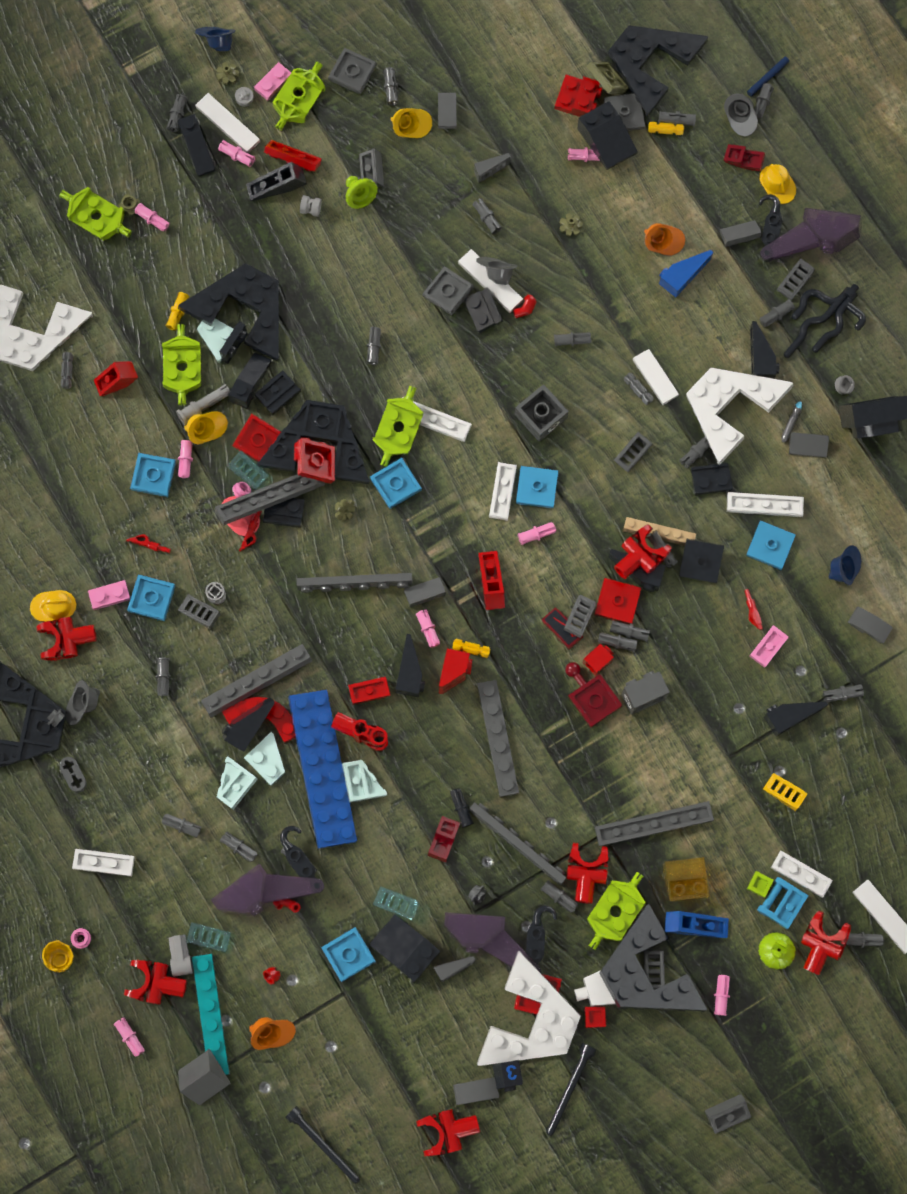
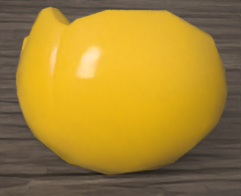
[42,940,74,973]

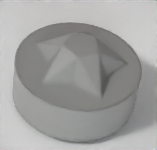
[235,87,254,107]
[835,375,854,395]

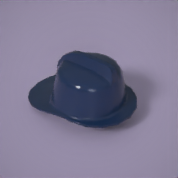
[195,27,236,51]
[828,545,862,585]

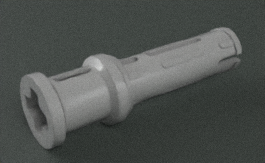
[176,384,230,425]

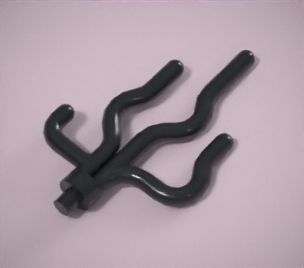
[783,284,866,358]

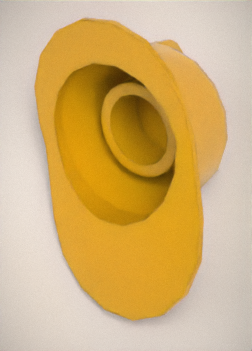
[391,108,432,138]
[760,164,796,204]
[184,411,228,445]
[30,590,76,622]

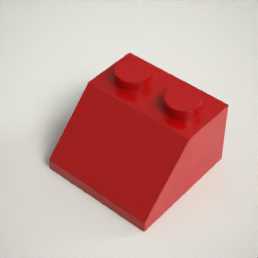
[439,648,473,694]

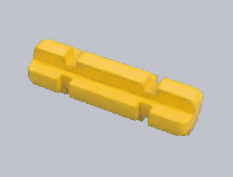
[648,122,684,135]
[453,639,490,658]

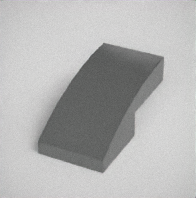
[438,93,457,129]
[848,607,893,643]
[453,1077,499,1105]

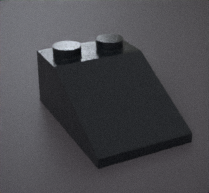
[577,101,638,170]
[369,914,440,984]

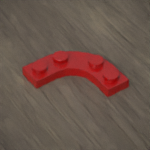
[222,697,296,743]

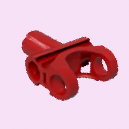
[614,524,672,579]
[36,617,97,661]
[331,712,388,751]
[566,843,608,904]
[801,910,851,975]
[124,960,187,1005]
[416,1109,480,1156]

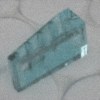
[227,451,269,490]
[373,886,419,921]
[186,922,231,952]

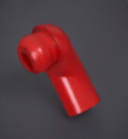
[513,295,536,318]
[273,896,301,913]

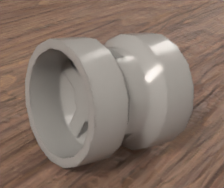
[300,195,322,217]
[205,582,226,605]

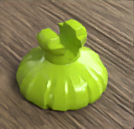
[345,176,378,209]
[758,932,796,970]

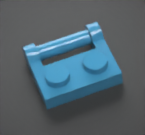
[757,877,808,929]

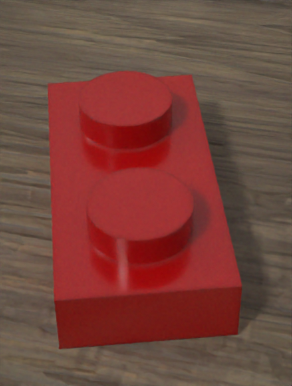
[348,677,390,705]

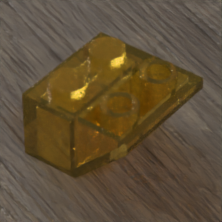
[663,857,710,902]

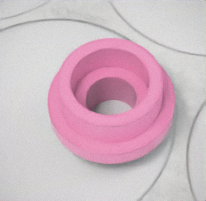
[233,482,251,498]
[71,928,91,949]

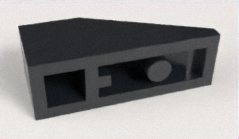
[178,114,215,177]
[246,162,307,201]
[750,321,780,379]
[229,353,272,409]
[609,549,666,592]
[396,634,425,697]
[222,697,275,752]
[764,701,828,737]

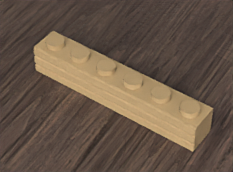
[623,517,696,546]

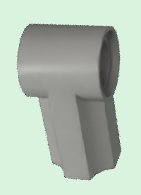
[169,935,193,977]

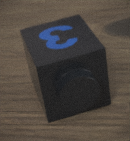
[492,1060,523,1092]

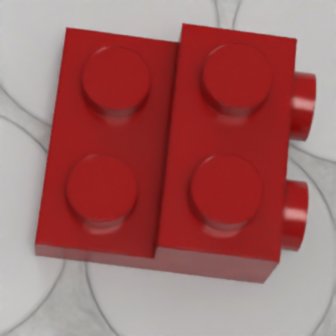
[554,74,603,117]
[294,438,335,484]

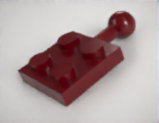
[565,662,622,728]

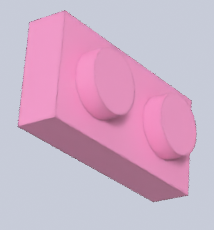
[254,62,291,101]
[88,580,131,610]
[750,625,788,668]

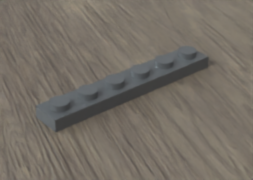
[215,474,325,526]
[296,573,412,593]
[201,644,312,718]
[477,680,519,797]
[594,801,714,847]
[469,802,566,886]

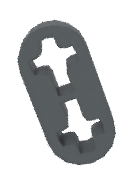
[60,757,87,793]

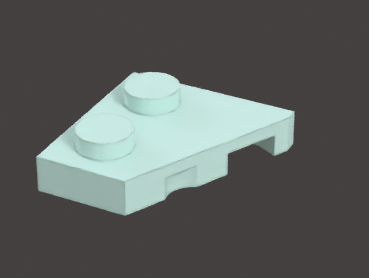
[197,319,233,363]
[244,732,285,786]
[217,756,258,810]
[342,760,387,802]

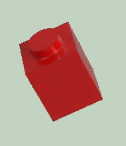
[582,643,614,677]

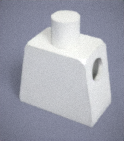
[574,970,615,1007]

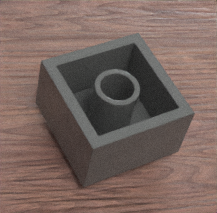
[514,384,569,442]
[621,671,670,715]

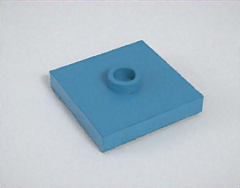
[130,453,176,497]
[370,458,422,509]
[516,466,558,508]
[746,520,795,570]
[127,574,176,621]
[321,927,376,983]

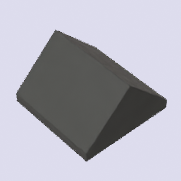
[178,1049,231,1105]

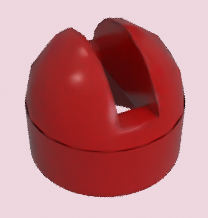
[263,967,281,985]

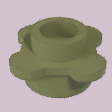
[119,194,140,215]

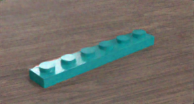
[192,954,230,1075]

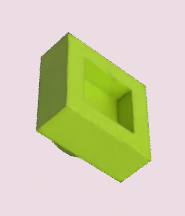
[747,871,774,898]

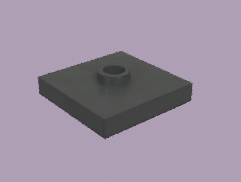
[328,48,377,95]
[604,94,645,131]
[422,266,474,316]

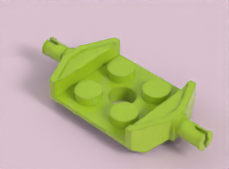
[272,62,325,131]
[59,187,132,241]
[162,324,201,406]
[373,386,424,467]
[587,872,646,950]

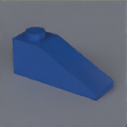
[659,250,714,298]
[665,911,729,938]

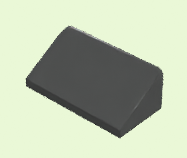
[359,149,384,187]
[720,220,762,247]
[789,432,829,458]
[404,577,446,607]
[705,1095,751,1134]

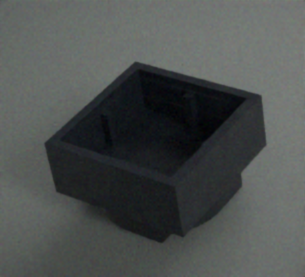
[838,396,907,438]

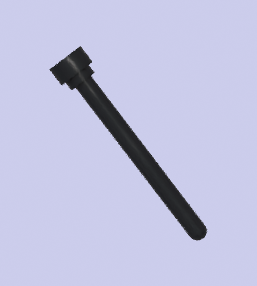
[546,1043,597,1136]
[285,1106,360,1184]

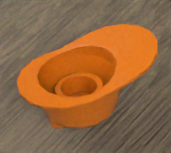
[644,223,685,255]
[249,1017,296,1050]

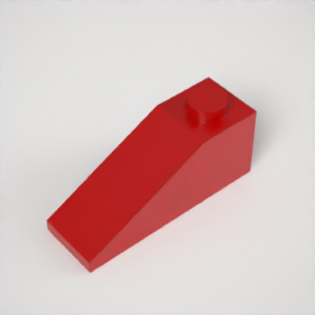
[478,551,505,610]

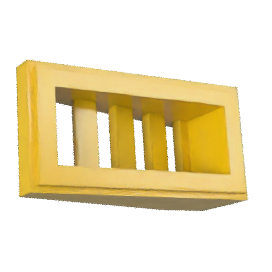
[763,773,808,811]

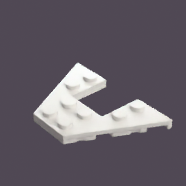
[0,285,93,371]
[686,368,793,465]
[477,951,580,1066]

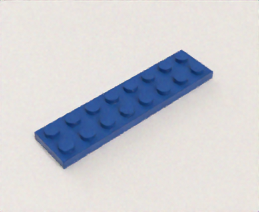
[288,690,357,849]

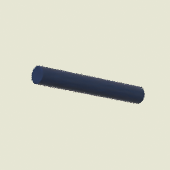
[747,56,789,97]

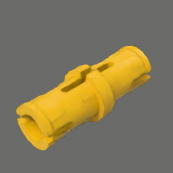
[165,292,190,331]

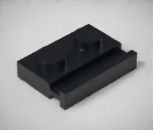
[464,287,503,333]
[219,321,248,364]
[255,370,301,415]
[690,463,733,496]
[263,498,305,528]

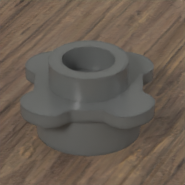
[47,709,65,727]
[468,885,487,905]

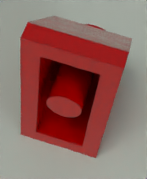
[94,361,138,396]

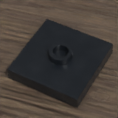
[679,538,724,583]

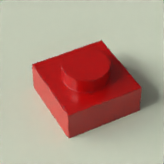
[585,1007,606,1028]

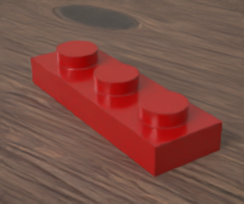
[264,140,322,172]

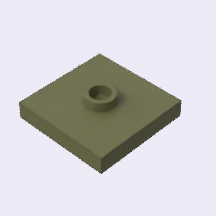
[587,62,629,94]

